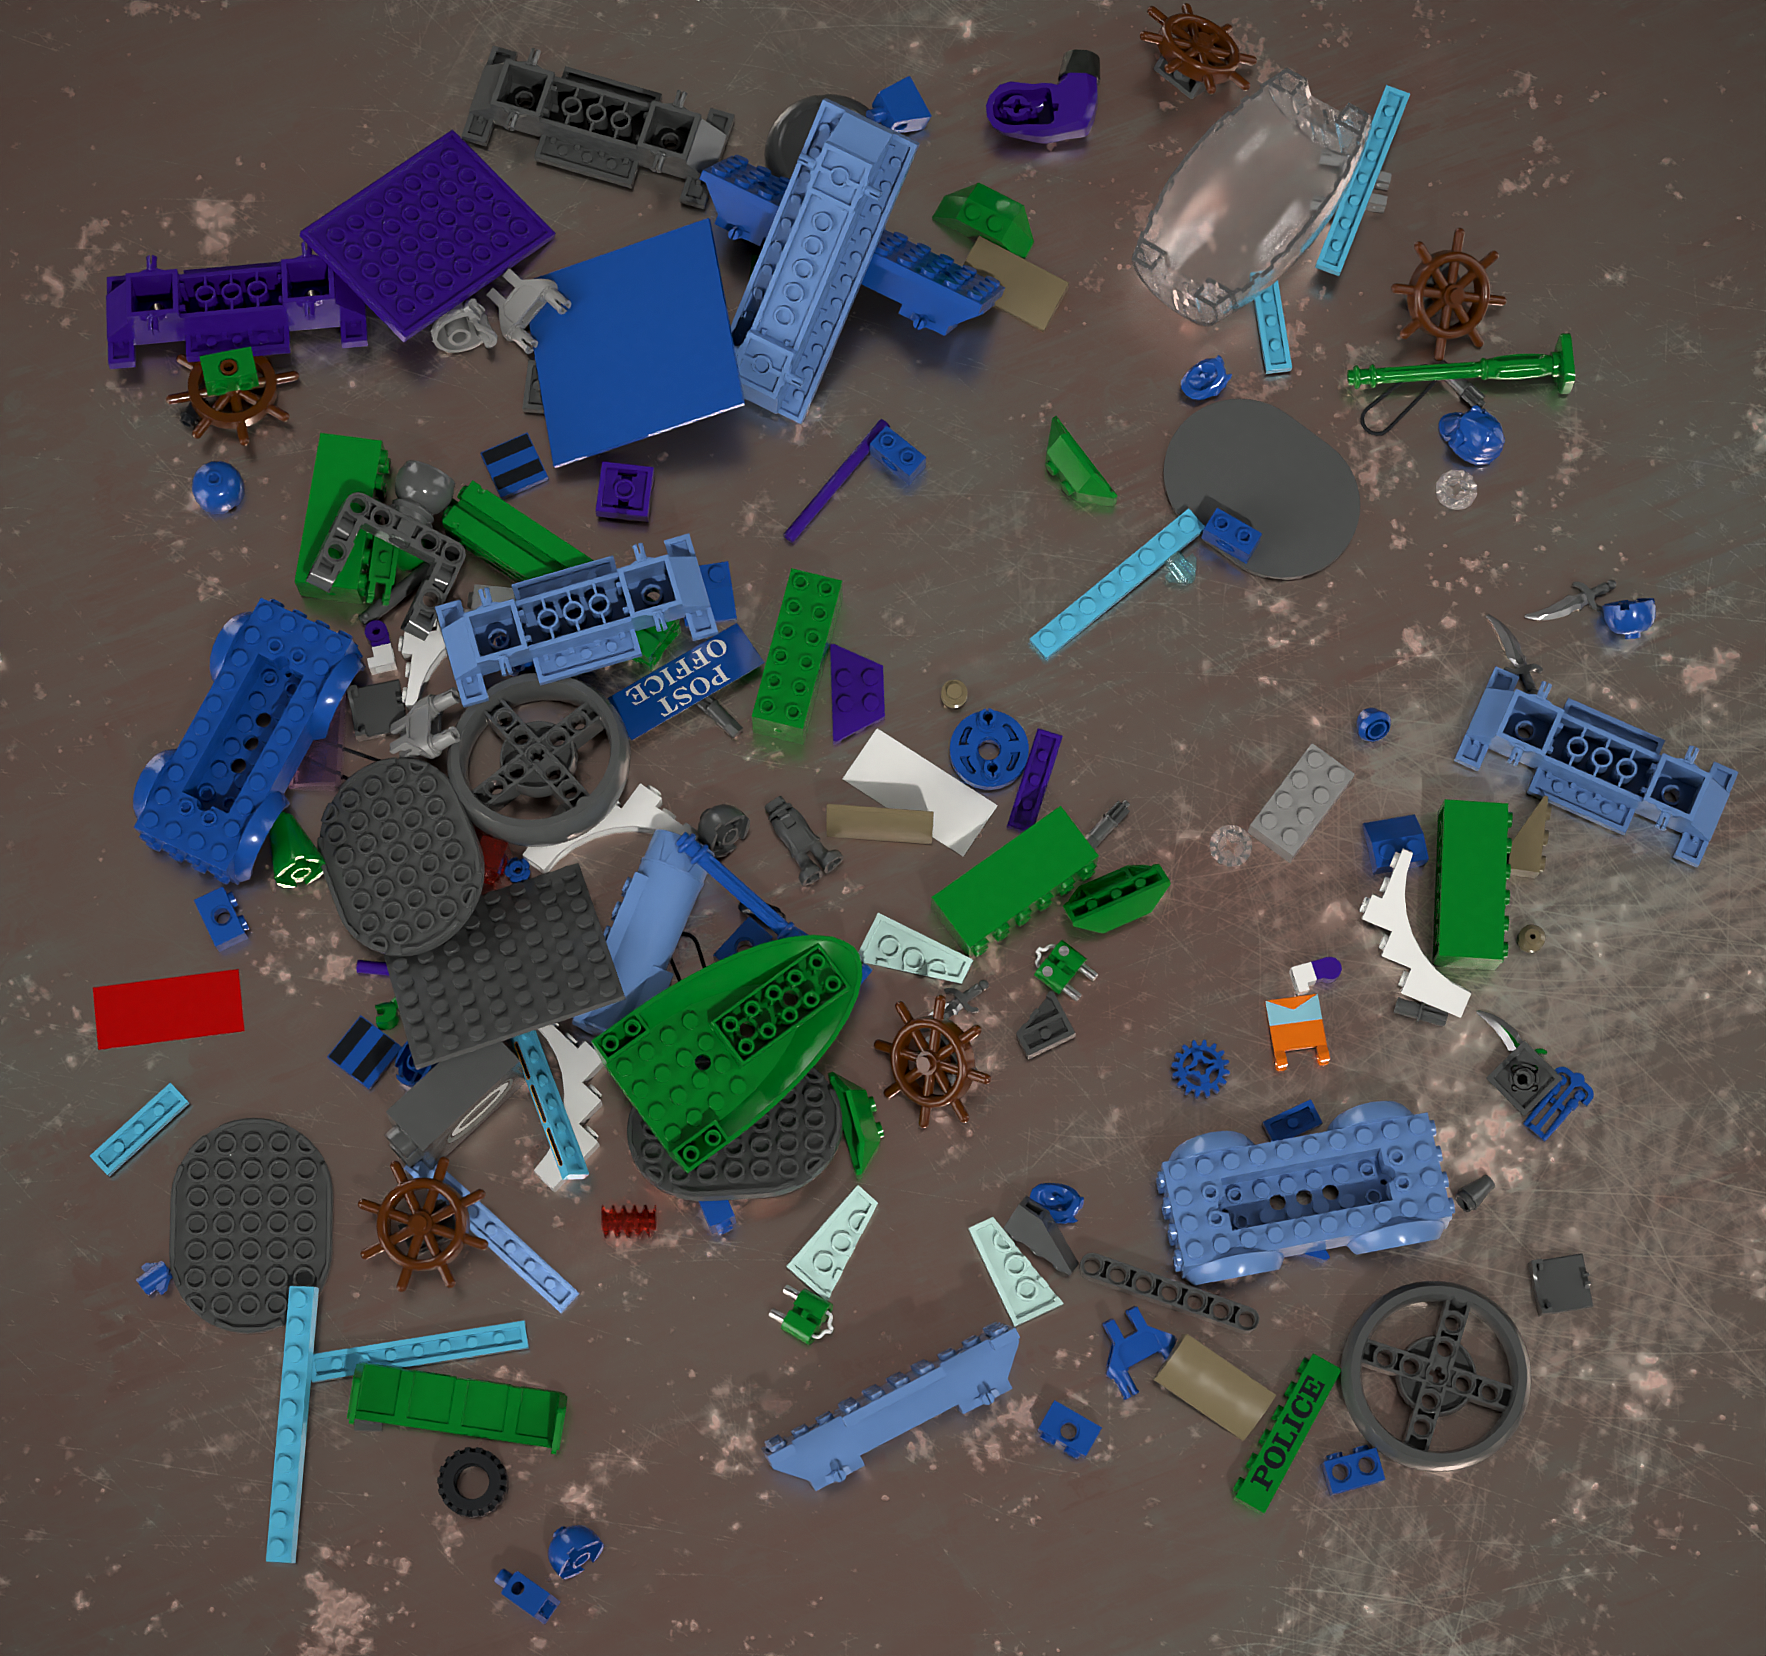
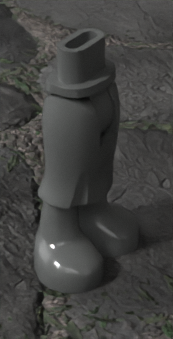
[764,796,844,886]

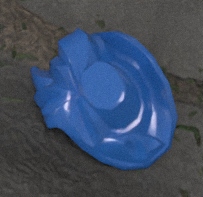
[1181,355,1232,400]
[1030,1183,1084,1224]

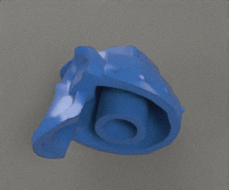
[1439,405,1505,466]

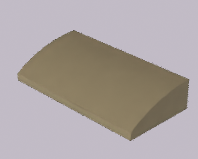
[962,236,1069,332]
[826,804,934,844]
[1153,1334,1276,1441]

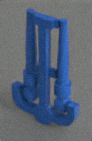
[1523,1067,1594,1142]

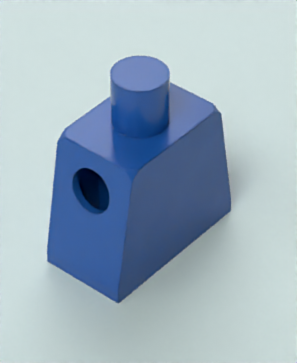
[866,76,932,133]
[494,1568,561,1624]

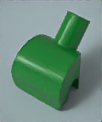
[375,996,399,1030]

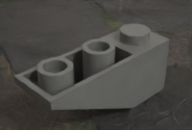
[1003,1195,1079,1275]

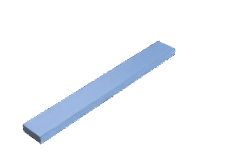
[404,1160,580,1313]

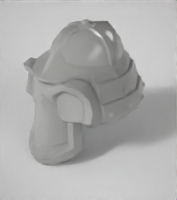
[430,298,498,353]

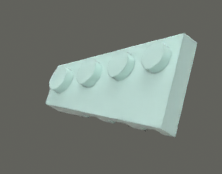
[858,913,974,984]
[786,1185,878,1301]
[968,1217,1064,1327]

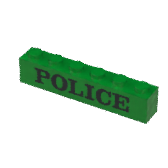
[1232,1353,1341,1515]

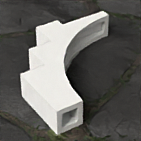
[398,584,516,711]
[523,783,699,874]
[1359,848,1471,1018]
[534,1023,604,1192]

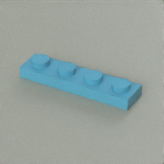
[1250,271,1292,374]
[90,1082,190,1177]

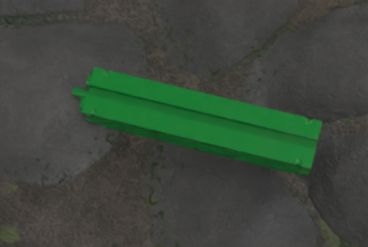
[442,480,681,672]

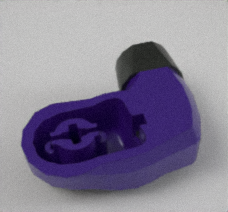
[986,49,1100,144]

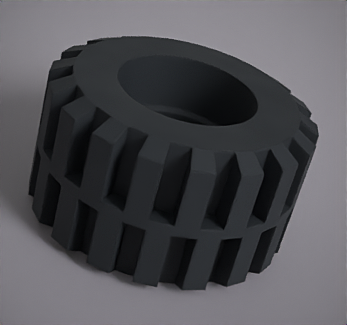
[437,1447,509,1519]

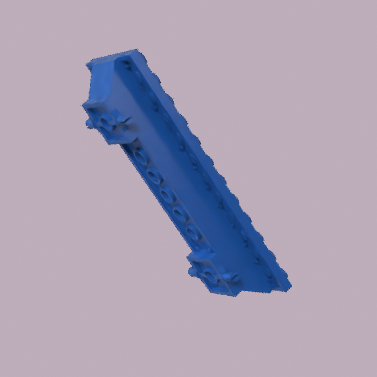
[699,155,1005,336]

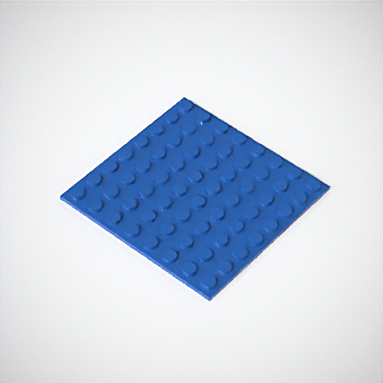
[529,218,745,468]

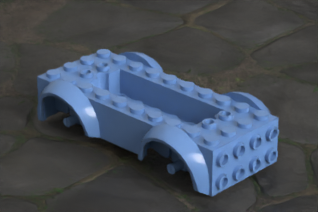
[1156,1101,1455,1286]

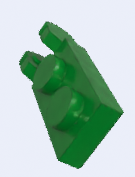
[366,535,399,606]

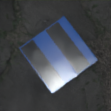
[480,432,549,500]
[327,1015,402,1090]

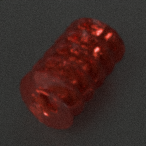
[601,1205,657,1239]

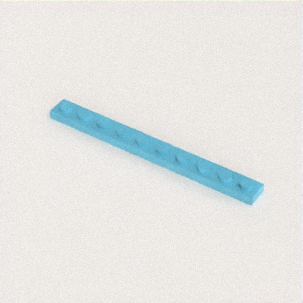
[266,1286,319,1563]

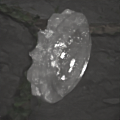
[1436,469,1477,510]
[1210,825,1252,867]

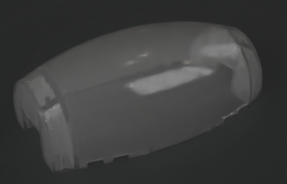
[1131,68,1372,326]

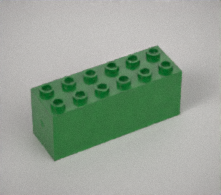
[294,433,391,605]
[752,568,843,745]
[1432,799,1513,970]
[931,806,1099,958]

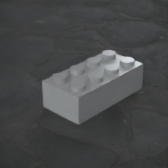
[1248,743,1355,863]

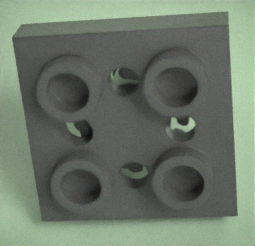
[1486,1040,1563,1116]

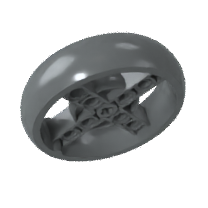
[447,672,631,847]
[1341,1281,1532,1472]

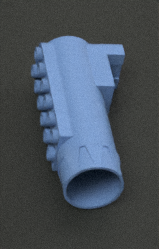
[572,829,715,1037]

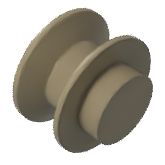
[941,680,968,708]
[1517,924,1546,953]

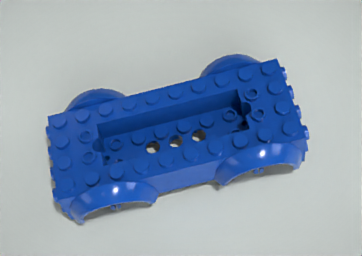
[133,598,366,885]

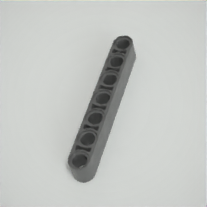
[1079,1253,1259,1334]

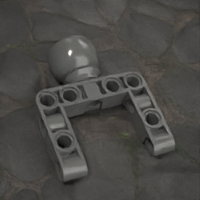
[306,460,466,641]

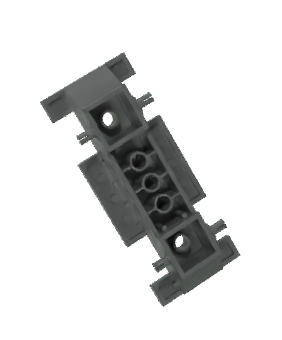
[461,45,735,209]

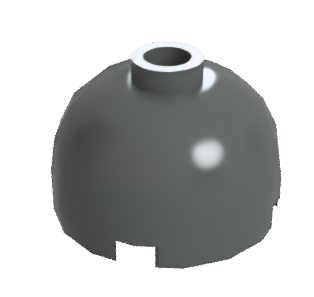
[697,804,750,858]

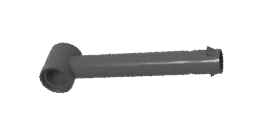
[358,535,455,626]

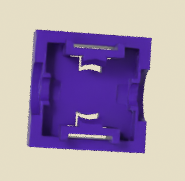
[596,461,655,522]

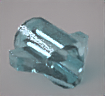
[1164,551,1197,585]

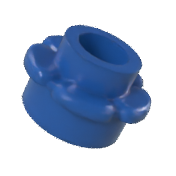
[504,857,531,883]

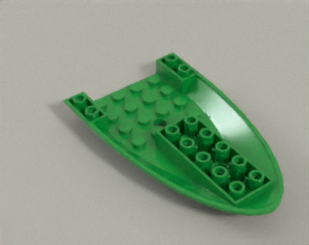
[591,935,862,1174]

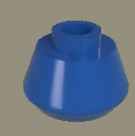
[1357,707,1391,742]

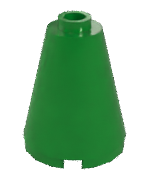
[269,812,326,888]

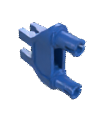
[1102,1306,1177,1400]

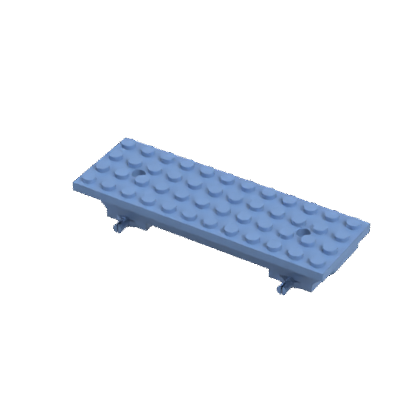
[731,98,920,424]

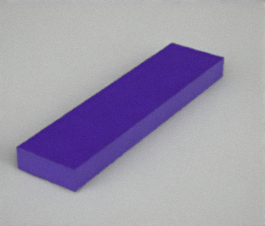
[1007,728,1063,832]

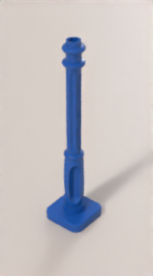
[675,832,873,984]

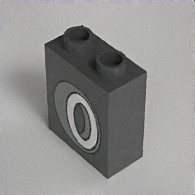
[385,1041,526,1170]

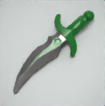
[1476,1010,1547,1073]

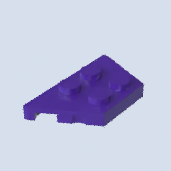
[830,644,885,744]

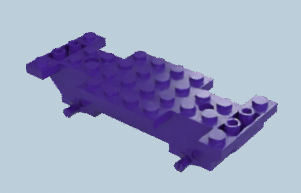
[106,241,368,369]

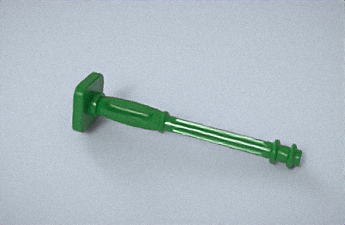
[1347,333,1575,394]

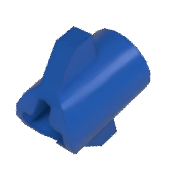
[136,1261,173,1296]

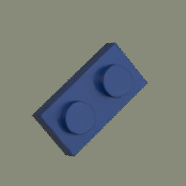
[1262,1099,1323,1142]

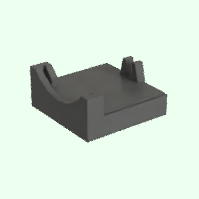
[347,679,406,742]
[1528,1253,1593,1317]

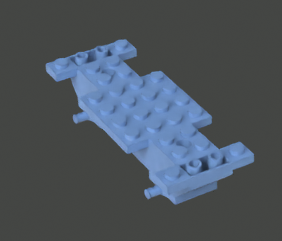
[435,533,719,708]
[1454,666,1739,868]
[761,1321,1020,1491]

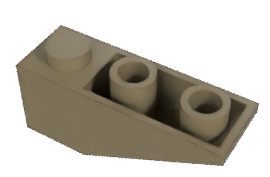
[1507,796,1552,879]

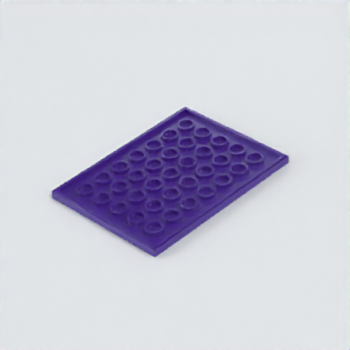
[300,129,556,342]

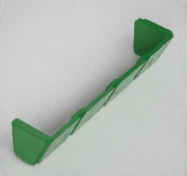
[347,1362,567,1455]

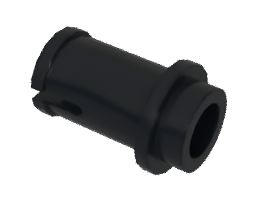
[180,398,209,428]

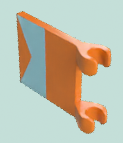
[1265,994,1330,1072]

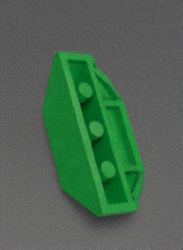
[932,183,1034,259]
[1045,416,1118,506]
[1063,864,1171,934]
[828,1072,884,1180]

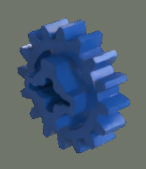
[1171,1040,1230,1099]

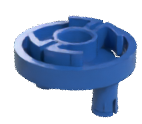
[950,708,1029,790]

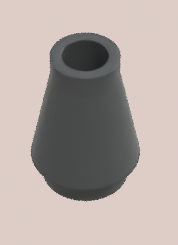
[1455,1175,1495,1212]

